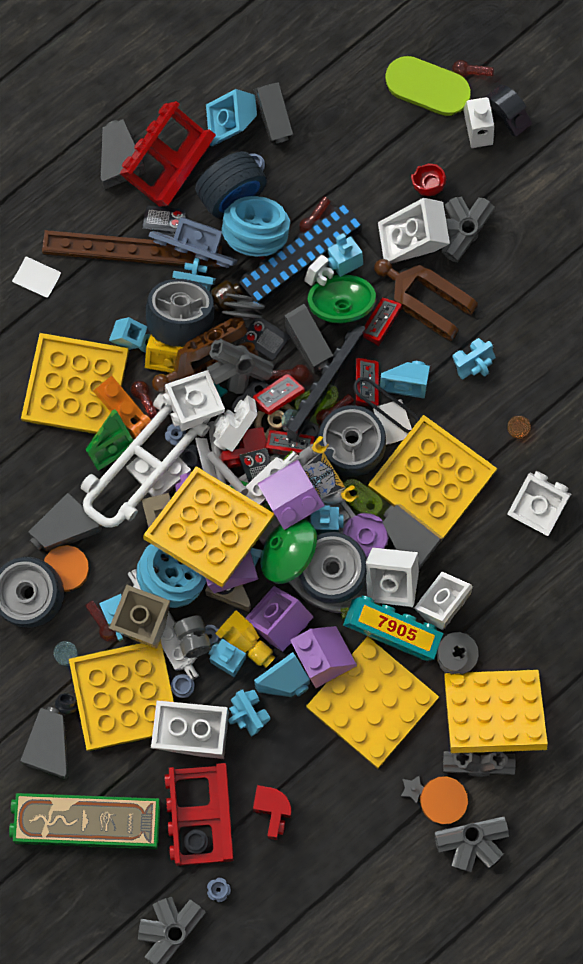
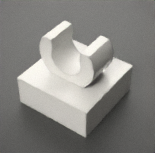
[304,255,334,286]

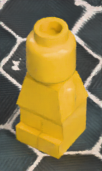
[215,610,275,668]

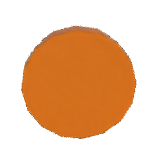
[44,545,89,592]
[420,777,468,824]

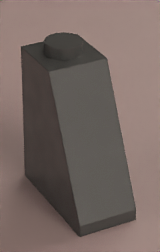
[253,82,293,143]
[101,119,145,190]
[285,304,333,373]
[28,493,102,552]
[382,504,444,570]
[20,707,69,780]

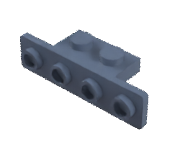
[149,217,238,268]

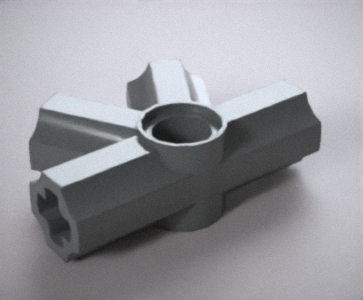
[442,196,495,263]
[207,339,274,394]
[443,751,515,777]
[434,816,509,872]
[138,897,206,964]

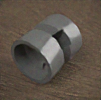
[173,616,212,659]

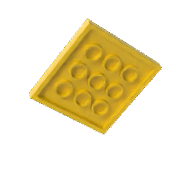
[21,333,129,434]
[368,415,497,542]
[143,466,274,588]
[306,636,439,769]
[69,639,174,751]
[444,670,547,753]

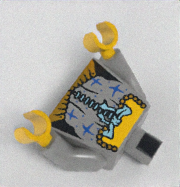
[298,436,359,505]

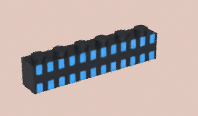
[239,203,362,310]

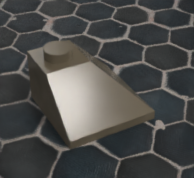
[109,585,171,649]

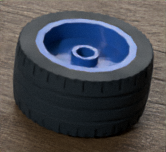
[195,151,267,218]

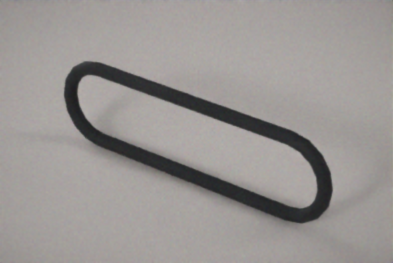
[354,377,420,433]

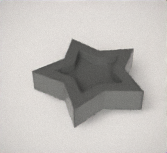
[401,776,424,804]

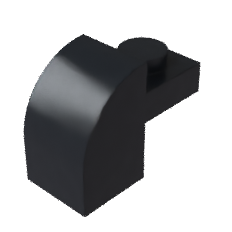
[483,85,533,137]

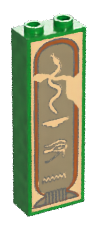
[9,793,160,849]

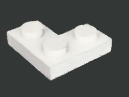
[126,457,191,497]

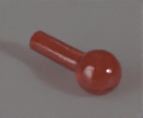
[452,60,494,77]
[299,197,331,233]
[269,364,309,382]
[131,381,157,419]
[316,394,354,426]
[85,600,117,641]

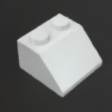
[366,548,419,607]
[414,572,473,630]

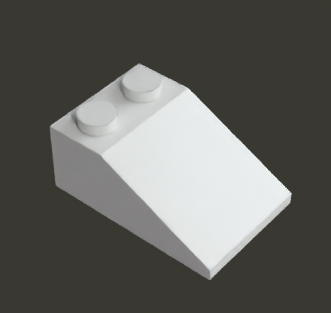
[378,198,450,263]
[151,701,229,759]

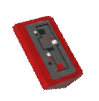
[364,297,402,346]
[356,358,379,406]
[253,374,305,415]
[266,430,315,456]

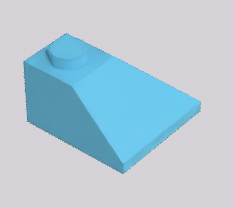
[206,89,257,146]
[380,361,430,398]
[254,652,310,697]

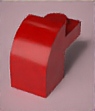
[219,427,266,468]
[253,785,291,840]

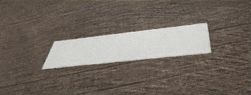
[195,438,217,479]

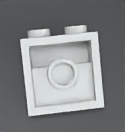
[162,370,225,431]
[213,395,257,452]
[507,471,571,536]

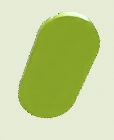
[385,56,470,116]

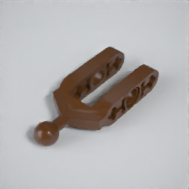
[374,259,478,341]
[152,317,258,392]

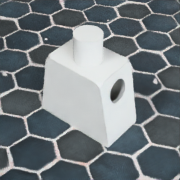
[464,97,494,148]

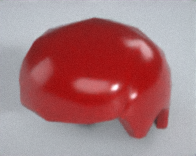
[411,163,447,197]

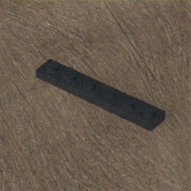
[286,324,365,442]

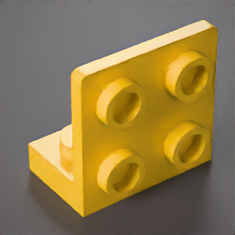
[145,334,192,373]

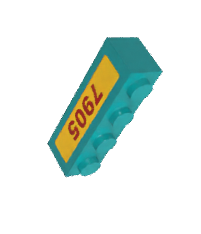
[343,596,443,661]

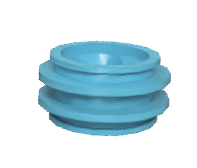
[221,196,290,257]
[136,544,206,608]

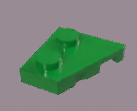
[86,409,134,471]

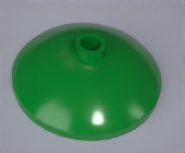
[308,275,376,323]
[261,519,317,584]

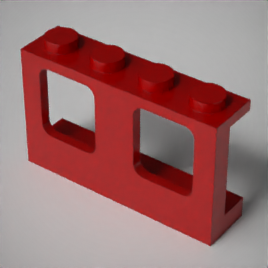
[119,101,216,207]
[165,763,234,866]

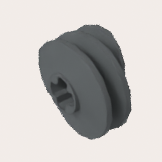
[222,293,265,320]
[436,632,479,674]

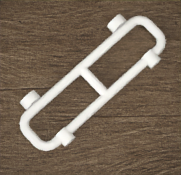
[81,391,210,528]

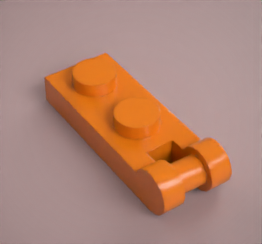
[93,375,151,439]

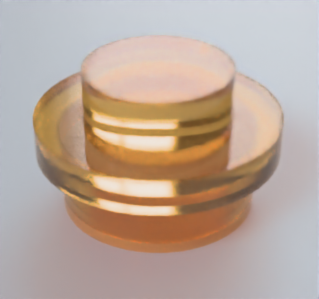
[507,416,531,439]

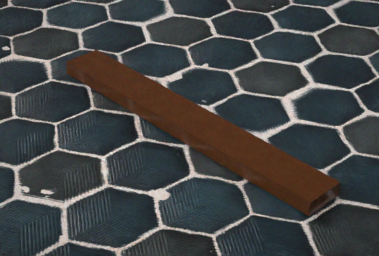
[42,230,223,270]

